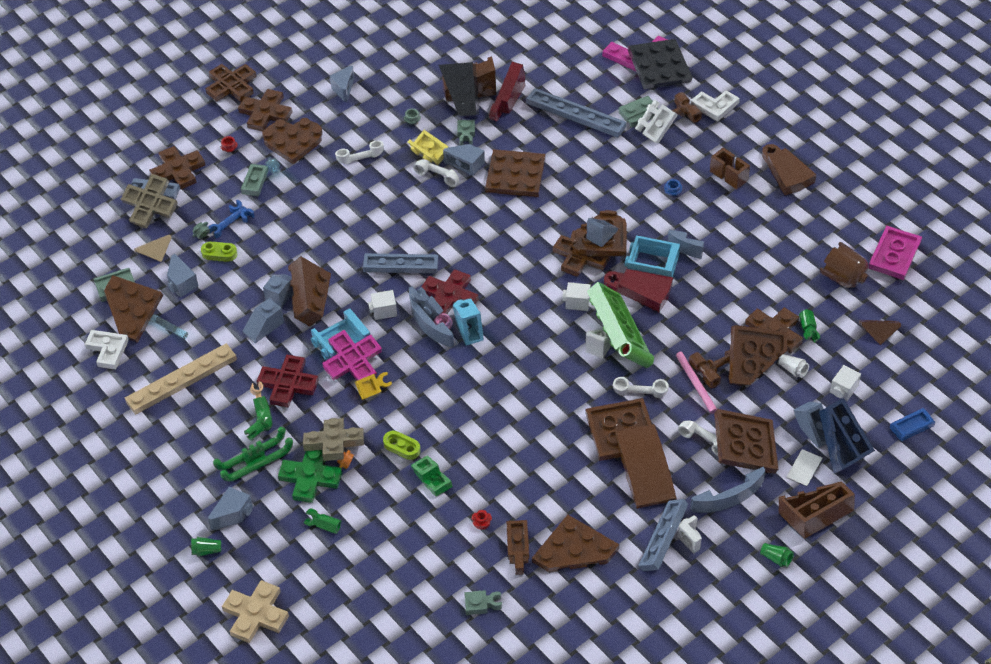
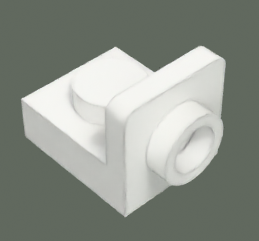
[677,515,702,554]

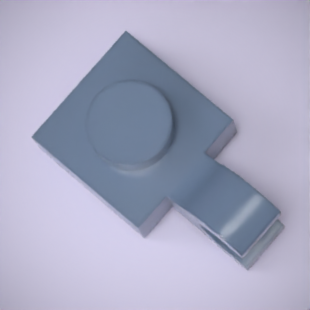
[410,287,444,320]

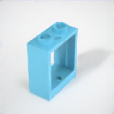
[625,236,680,277]

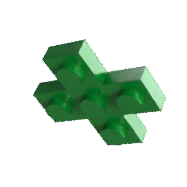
[278,449,342,503]

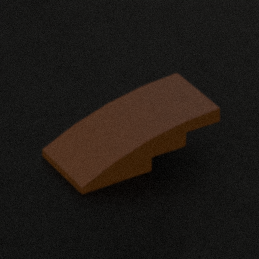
[615,424,677,509]

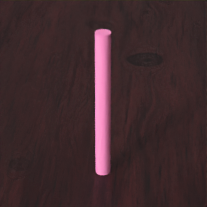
[676,351,717,414]

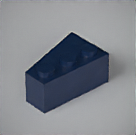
[819,398,875,474]

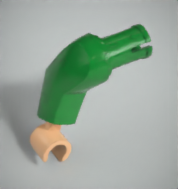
[244,382,273,441]

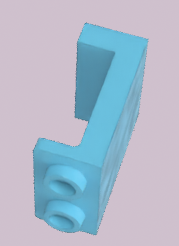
[311,308,370,360]

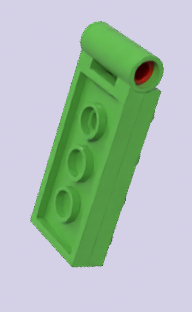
[587,282,654,368]

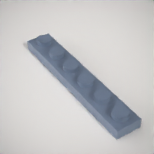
[526,88,626,138]

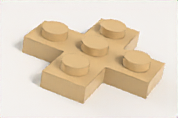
[222,580,289,643]

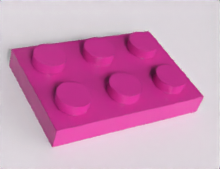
[868,226,922,280]

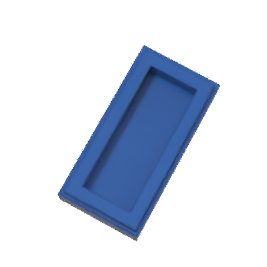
[890,408,935,442]

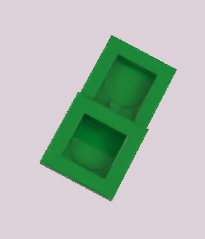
[411,455,453,497]

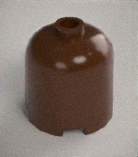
[820,242,868,288]

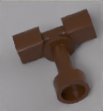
[672,92,702,123]
[689,350,730,389]

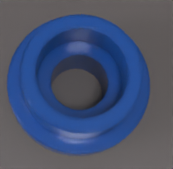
[664,179,682,196]

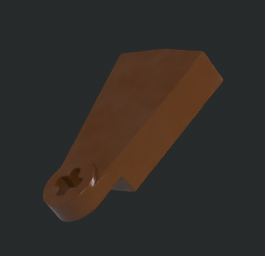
[762,144,816,195]

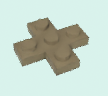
[121,174,178,229]
[303,418,364,461]

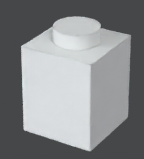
[562,282,591,311]
[368,290,397,320]
[830,365,861,401]

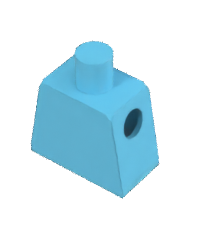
[453,299,484,346]

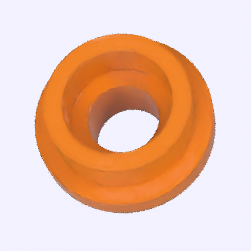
[337,450,354,469]

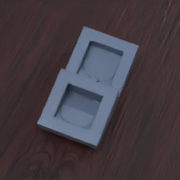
[668,229,704,259]

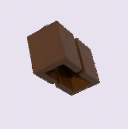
[710,148,750,190]

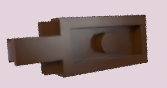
[506,520,529,575]

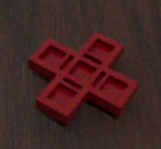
[421,269,479,314]
[256,355,319,408]

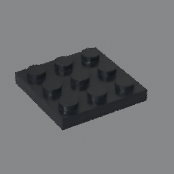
[628,39,693,89]

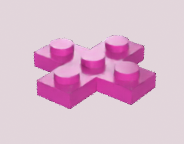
[322,330,382,381]

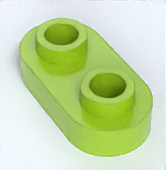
[201,242,238,262]
[383,431,420,460]

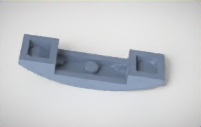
[409,286,454,348]
[690,467,765,513]

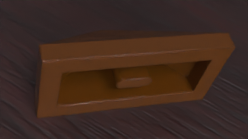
[859,320,901,345]

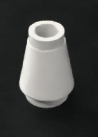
[779,354,809,378]

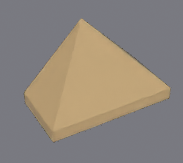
[134,235,171,262]

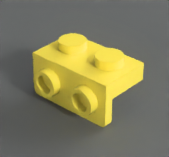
[408,130,448,166]

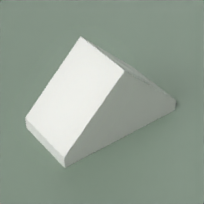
[586,329,611,359]

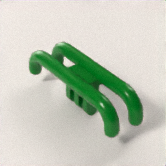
[213,427,293,482]

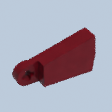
[489,62,526,121]
[604,269,673,312]

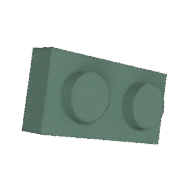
[241,164,269,196]

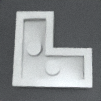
[690,91,740,122]
[85,330,129,369]

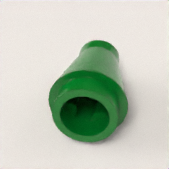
[191,536,221,557]
[760,543,794,567]

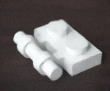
[635,99,677,144]

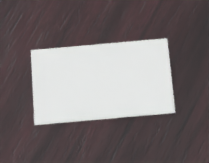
[787,449,822,486]

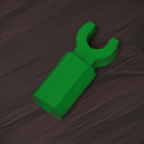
[799,309,820,343]
[304,508,342,534]

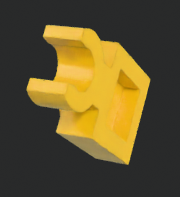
[355,372,392,400]

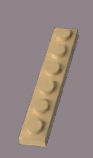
[125,343,237,415]

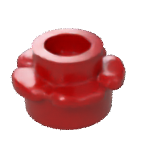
[220,136,238,152]
[471,510,492,530]

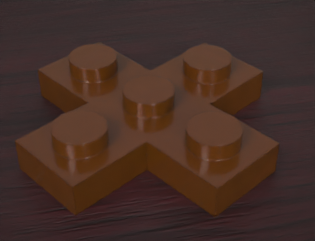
[205,64,257,102]
[238,89,293,132]
[149,146,206,190]
[553,235,611,277]
[745,307,803,354]

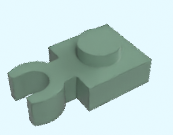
[457,120,475,145]
[464,590,502,615]

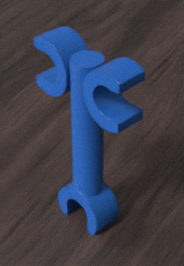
[208,200,255,238]

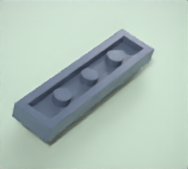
[363,253,439,273]
[638,499,688,571]

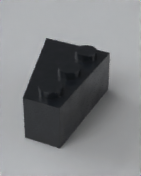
[438,62,479,116]

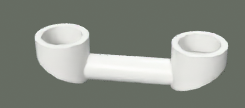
[335,140,384,164]
[413,159,459,187]
[613,377,669,398]
[678,421,718,456]

